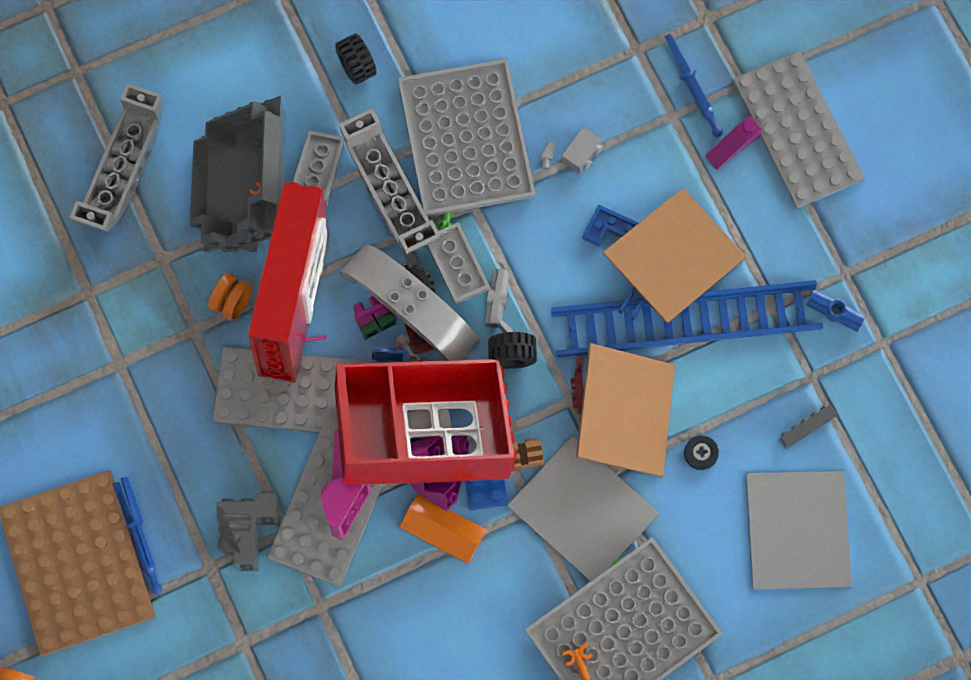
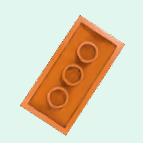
[400,493,487,564]

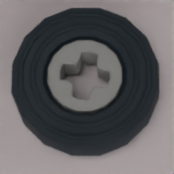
[684,435,719,470]

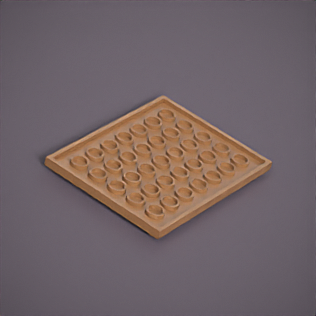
[0,470,156,657]

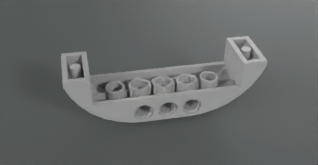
[69,83,163,232]
[338,108,441,254]
[340,244,480,361]

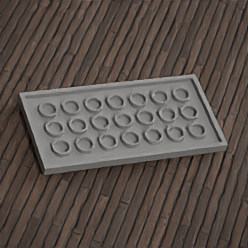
[732,51,865,209]
[213,347,376,433]
[268,414,383,588]

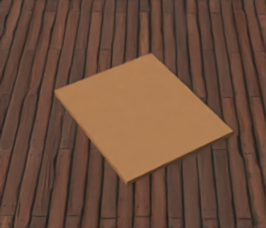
[603,188,747,324]
[576,343,675,477]

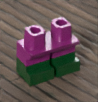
[353,296,397,340]

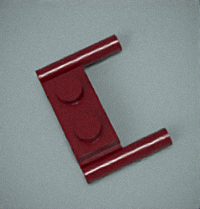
[570,357,584,421]

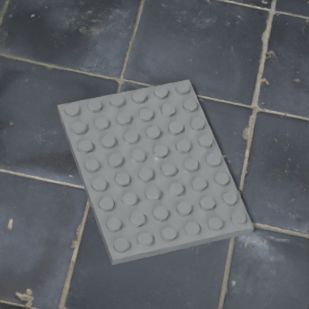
[398,59,536,217]
[524,537,723,680]

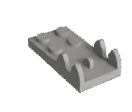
[293,130,345,207]
[426,222,490,305]

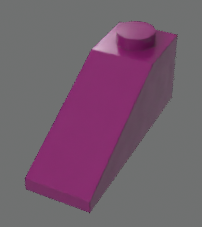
[705,116,762,170]

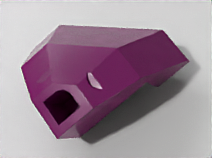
[409,435,470,511]

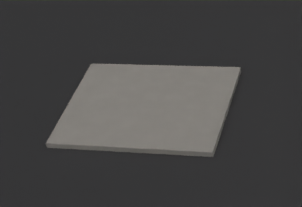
[507,436,659,582]
[746,471,852,590]

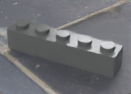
[780,404,837,449]

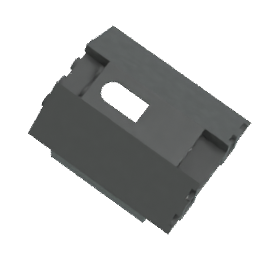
[190,95,286,252]

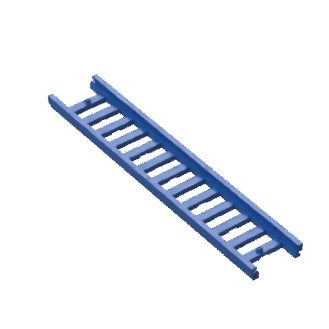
[551,280,824,357]

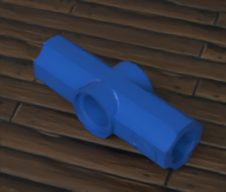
[807,290,865,332]

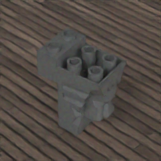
[216,490,280,571]

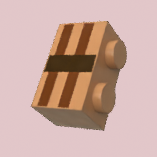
[511,438,545,472]

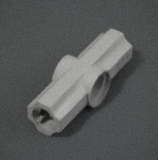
[485,269,510,328]

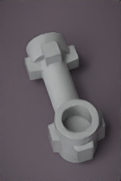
[395,335,421,362]

